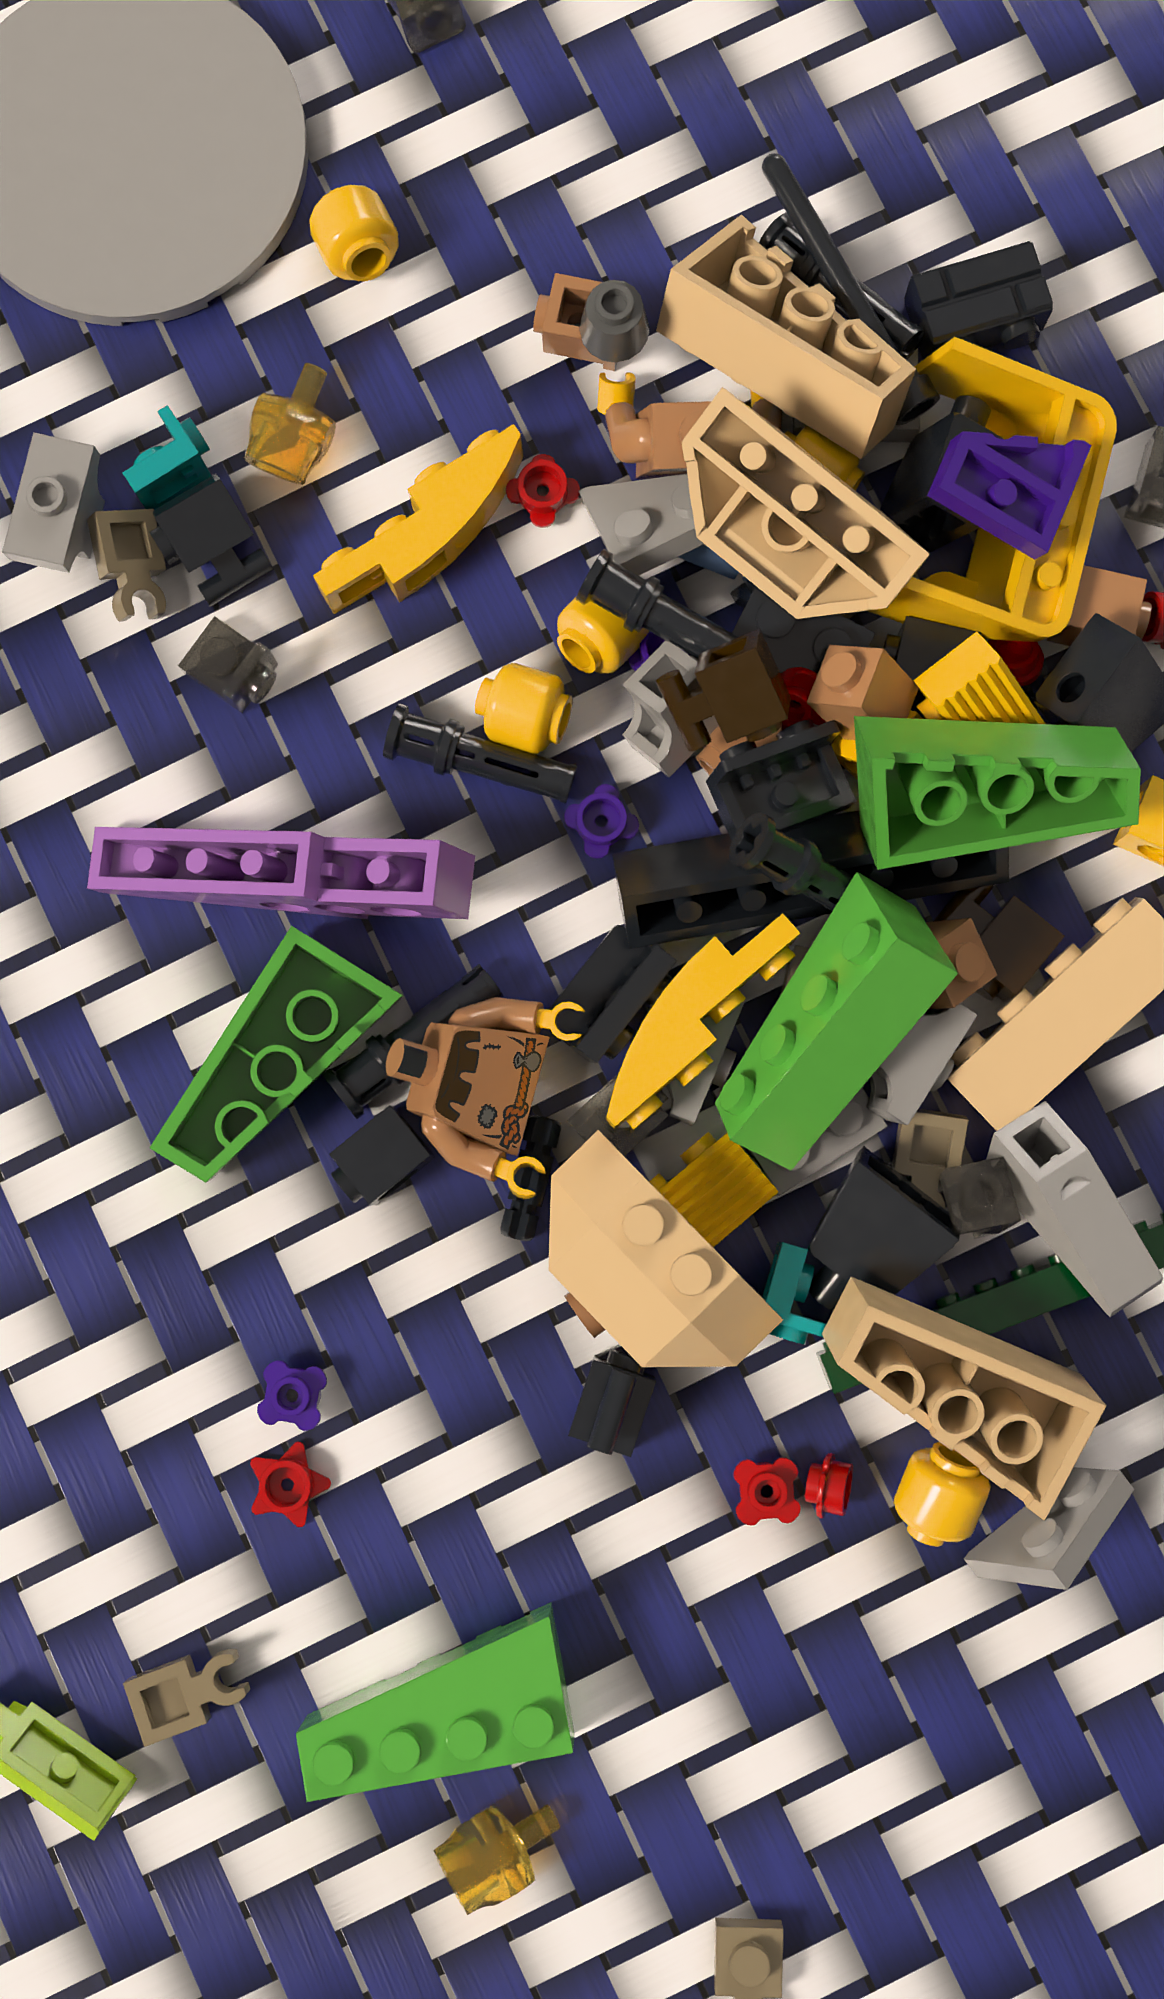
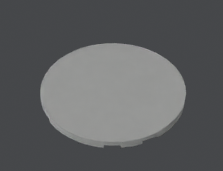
[0,0,309,326]

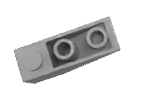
[984,1101,1163,1317]

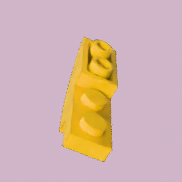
[313,424,523,614]
[606,913,800,1130]

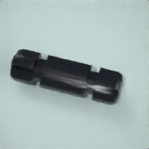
[500,1115,561,1242]

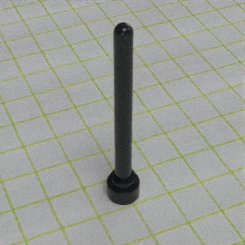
[762,153,940,426]

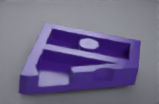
[927,431,1091,560]

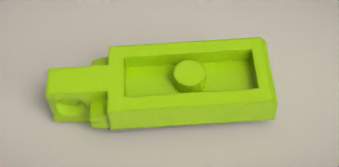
[0,1701,137,1841]

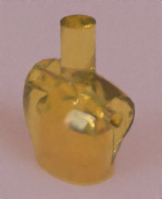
[244,363,336,485]
[433,1803,561,1915]

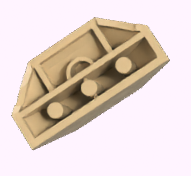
[682,387,930,619]
[549,1130,783,1367]

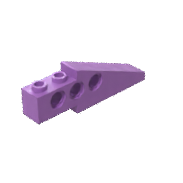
[87,827,475,919]

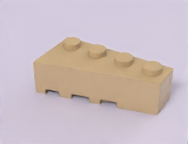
[656,215,916,459]
[947,897,1164,1131]
[822,1277,1106,1521]

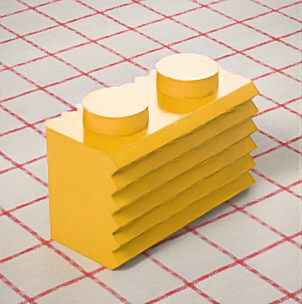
[913,631,1045,724]
[649,1131,779,1247]

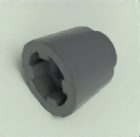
[579,280,650,363]

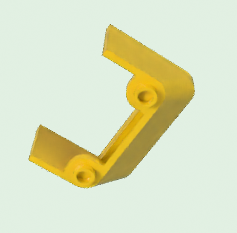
[867,337,1117,642]

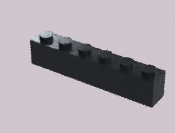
[612,810,1009,949]

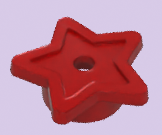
[250,1442,331,1527]

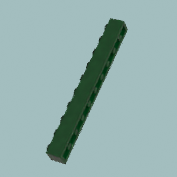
[816,1212,1164,1394]

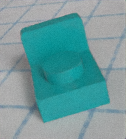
[122,405,211,510]
[762,1242,826,1345]

